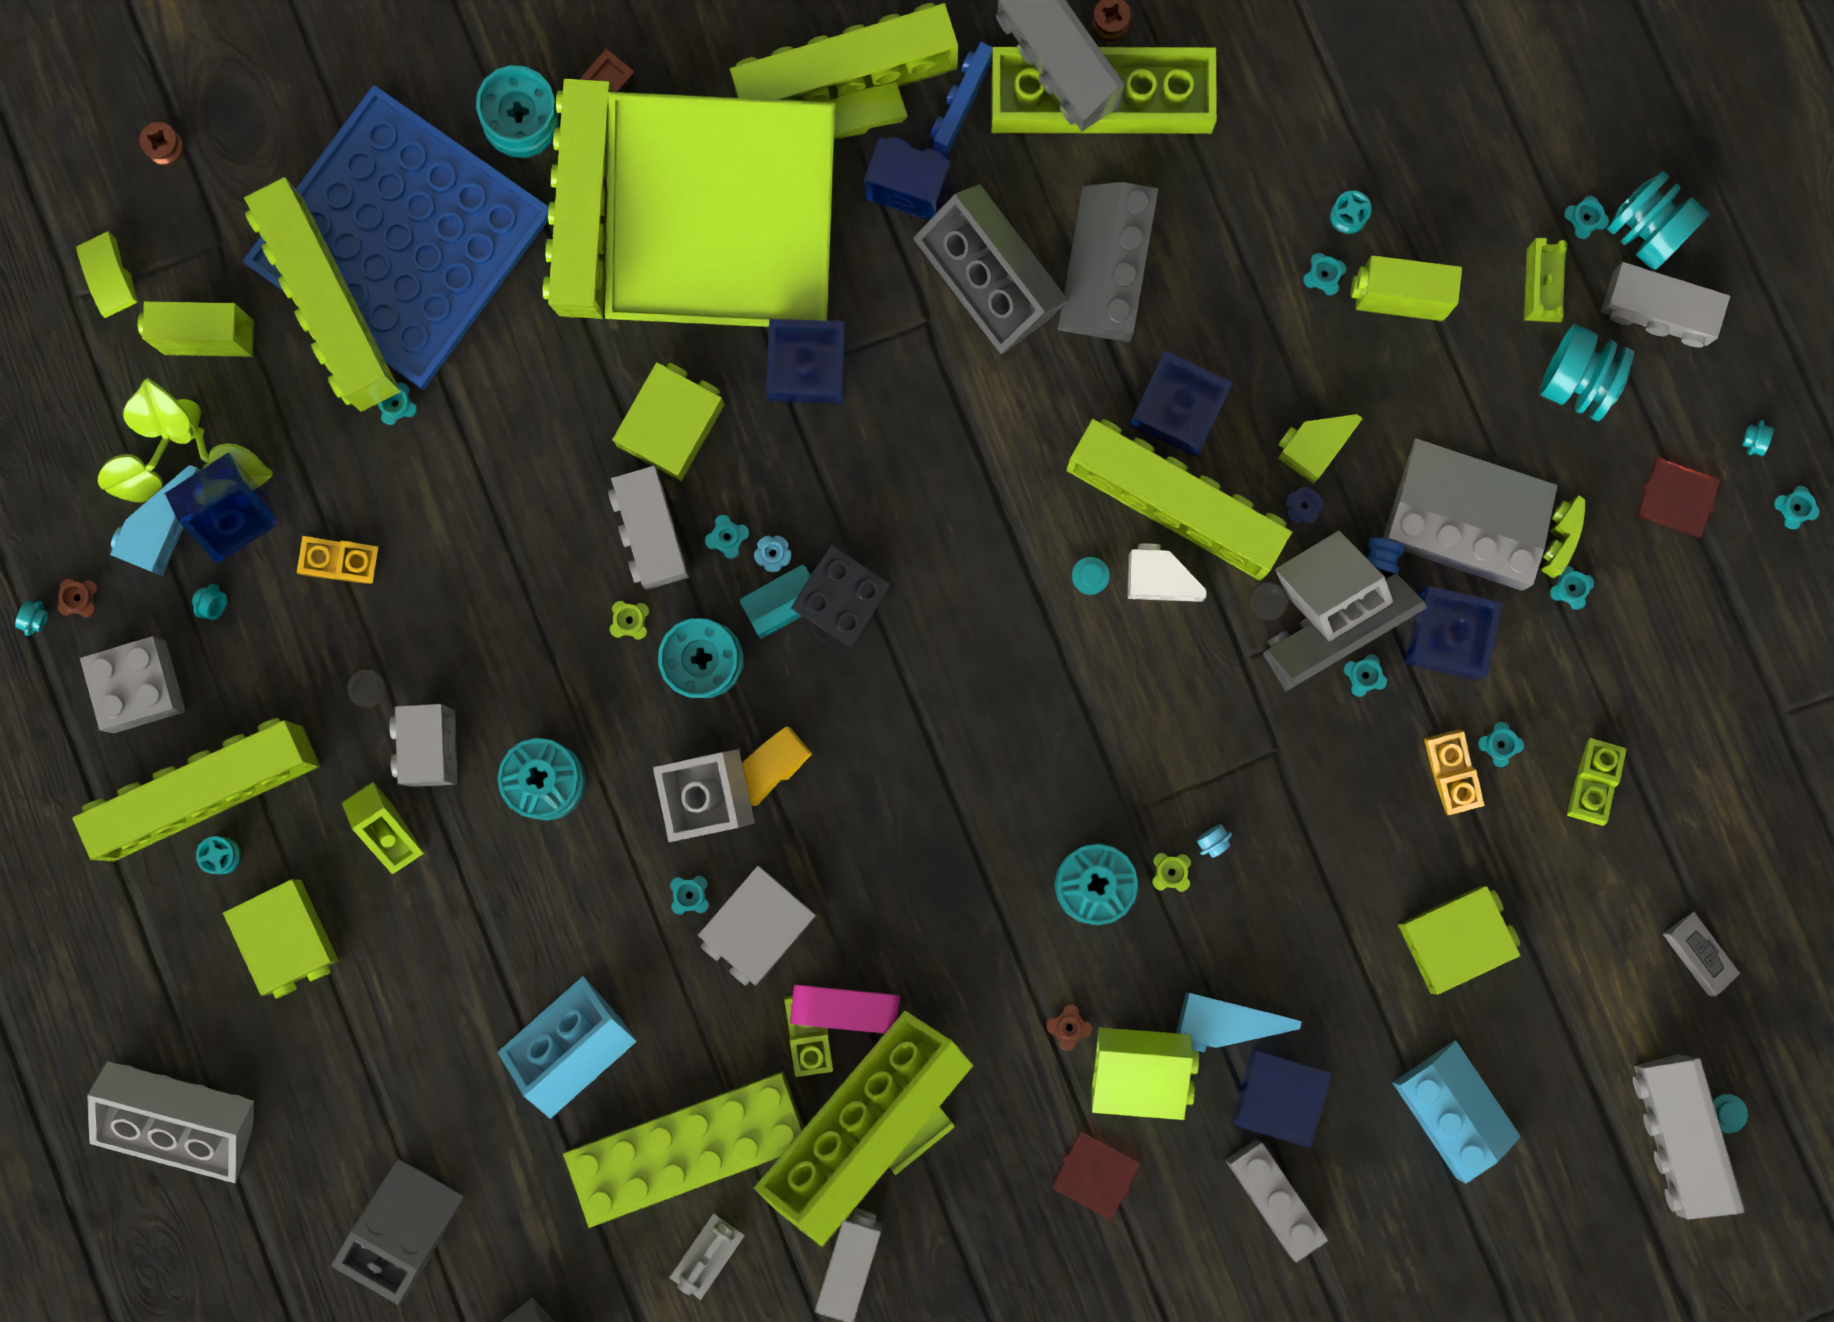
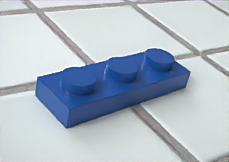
[930,42,993,156]

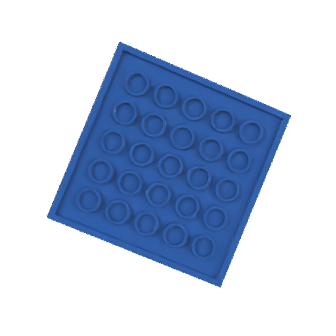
[242,85,549,390]

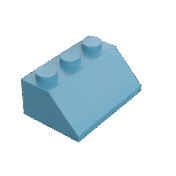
[497,976,637,1118]
[1392,1040,1521,1183]

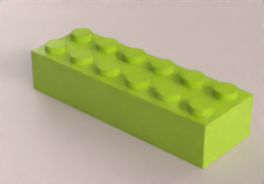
[730,3,958,102]
[992,47,1217,134]
[543,79,614,319]
[244,177,401,412]
[1066,419,1292,581]
[72,718,320,861]
[754,1011,973,1246]
[563,1071,804,1228]

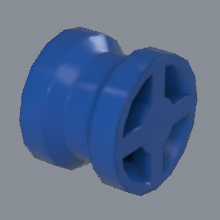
[1366,537,1405,577]

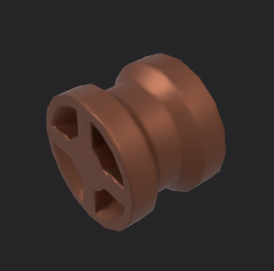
[1092,0,1131,42]
[139,121,185,166]

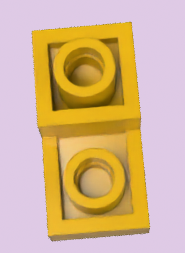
[297,536,378,584]
[742,727,812,806]
[1424,729,1484,815]

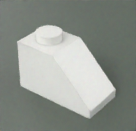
[1127,544,1206,602]

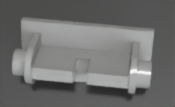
[670,1213,745,1300]

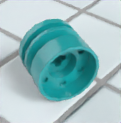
[476,65,559,158]
[1607,171,1710,272]
[1539,323,1635,422]
[658,619,744,698]
[497,738,586,821]
[1054,844,1138,925]

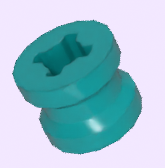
[1330,191,1372,234]
[196,836,241,875]

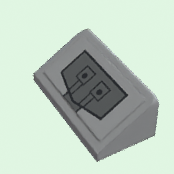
[1663,912,1740,996]

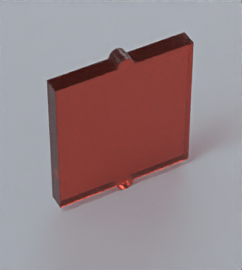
[1637,458,1720,538]
[1052,1132,1140,1220]

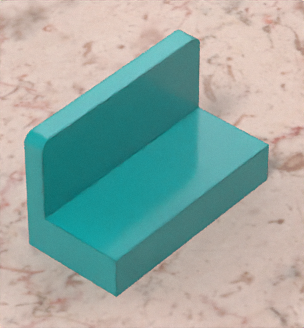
[740,565,811,639]

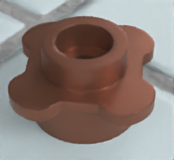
[58,579,98,617]
[1046,1005,1092,1051]

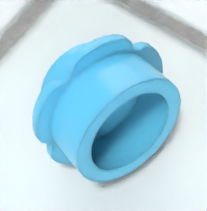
[754,536,791,572]
[1196,824,1232,858]

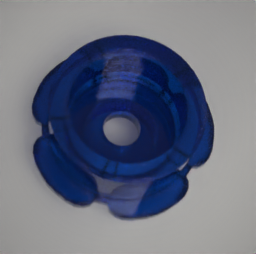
[1286,487,1323,524]

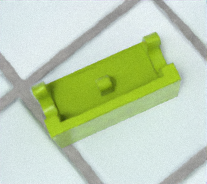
[1524,238,1567,322]

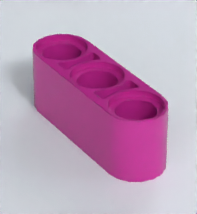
[790,985,900,1033]

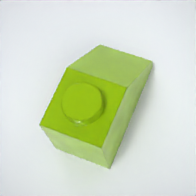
[1278,414,1363,484]
[342,782,424,874]

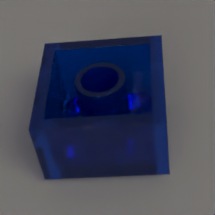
[864,137,950,221]
[766,319,846,404]
[1129,351,1233,457]
[165,452,280,563]
[1405,586,1503,681]
[1231,1049,1332,1148]

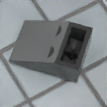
[331,1159,465,1304]

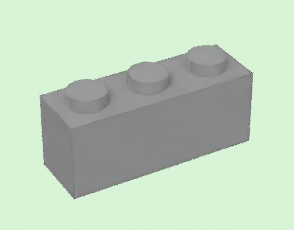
[1601,262,1730,347]
[608,466,689,590]
[1225,1139,1328,1262]

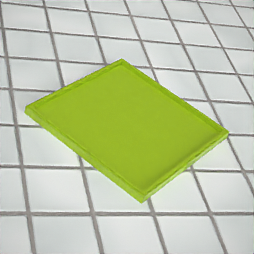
[605,92,835,330]

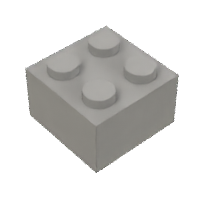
[80,636,186,734]
[390,704,458,787]
[653,749,755,842]

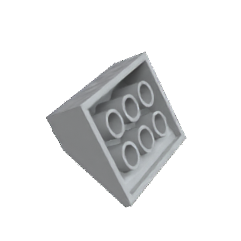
[1382,438,1557,591]

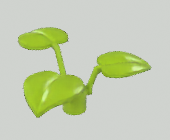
[98,378,273,502]

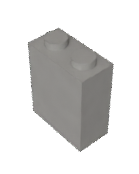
[1275,531,1394,642]
[698,866,817,986]
[815,1208,882,1322]

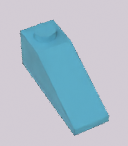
[110,465,204,576]
[1176,992,1302,1052]

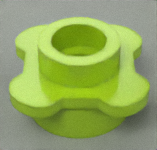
[610,601,649,640]
[1152,853,1191,892]

